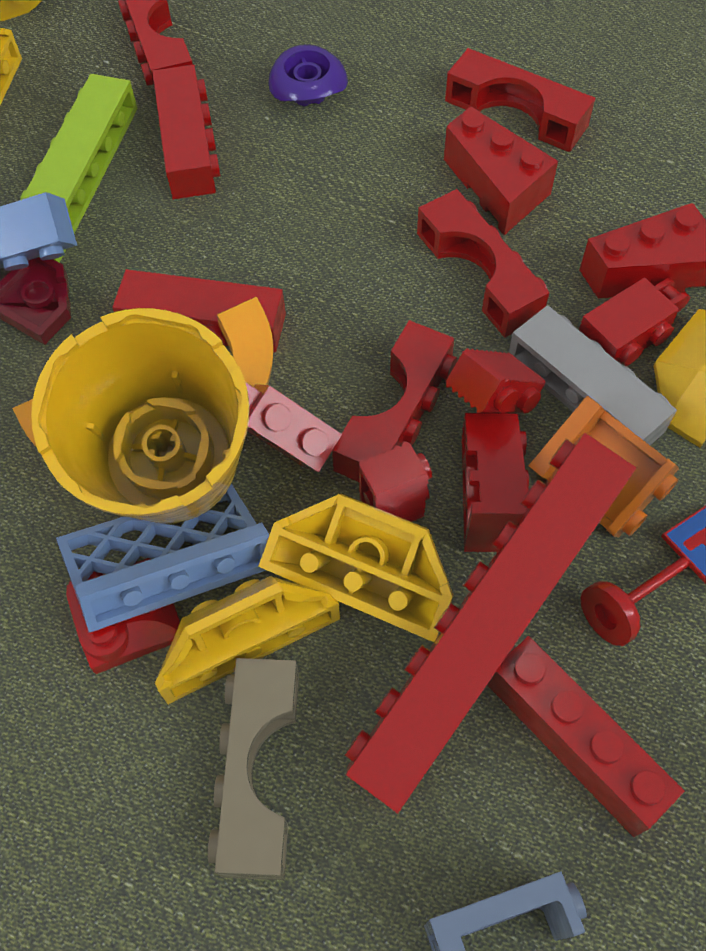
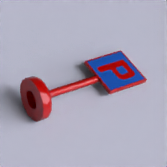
[580,505,706,646]

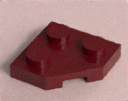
[0,257,71,345]

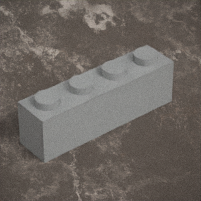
[509,305,677,445]

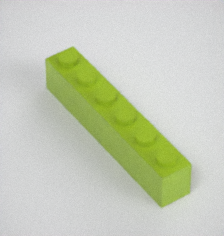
[20,74,138,263]

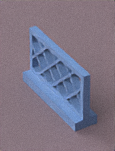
[56,484,269,633]

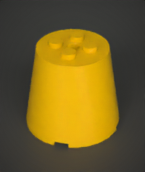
[31,308,249,524]

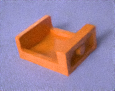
[528,396,679,538]

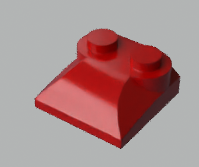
[66,558,180,674]

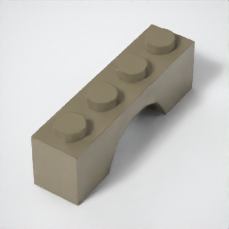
[208,658,299,881]

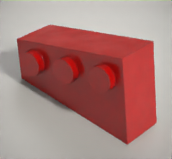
[444,106,558,235]
[579,203,706,299]
[461,413,529,552]

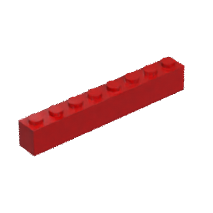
[344,433,637,814]

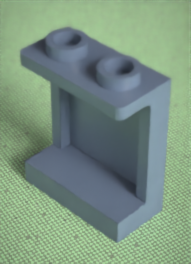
[424,871,587,951]

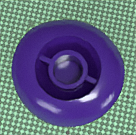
[268,44,348,106]

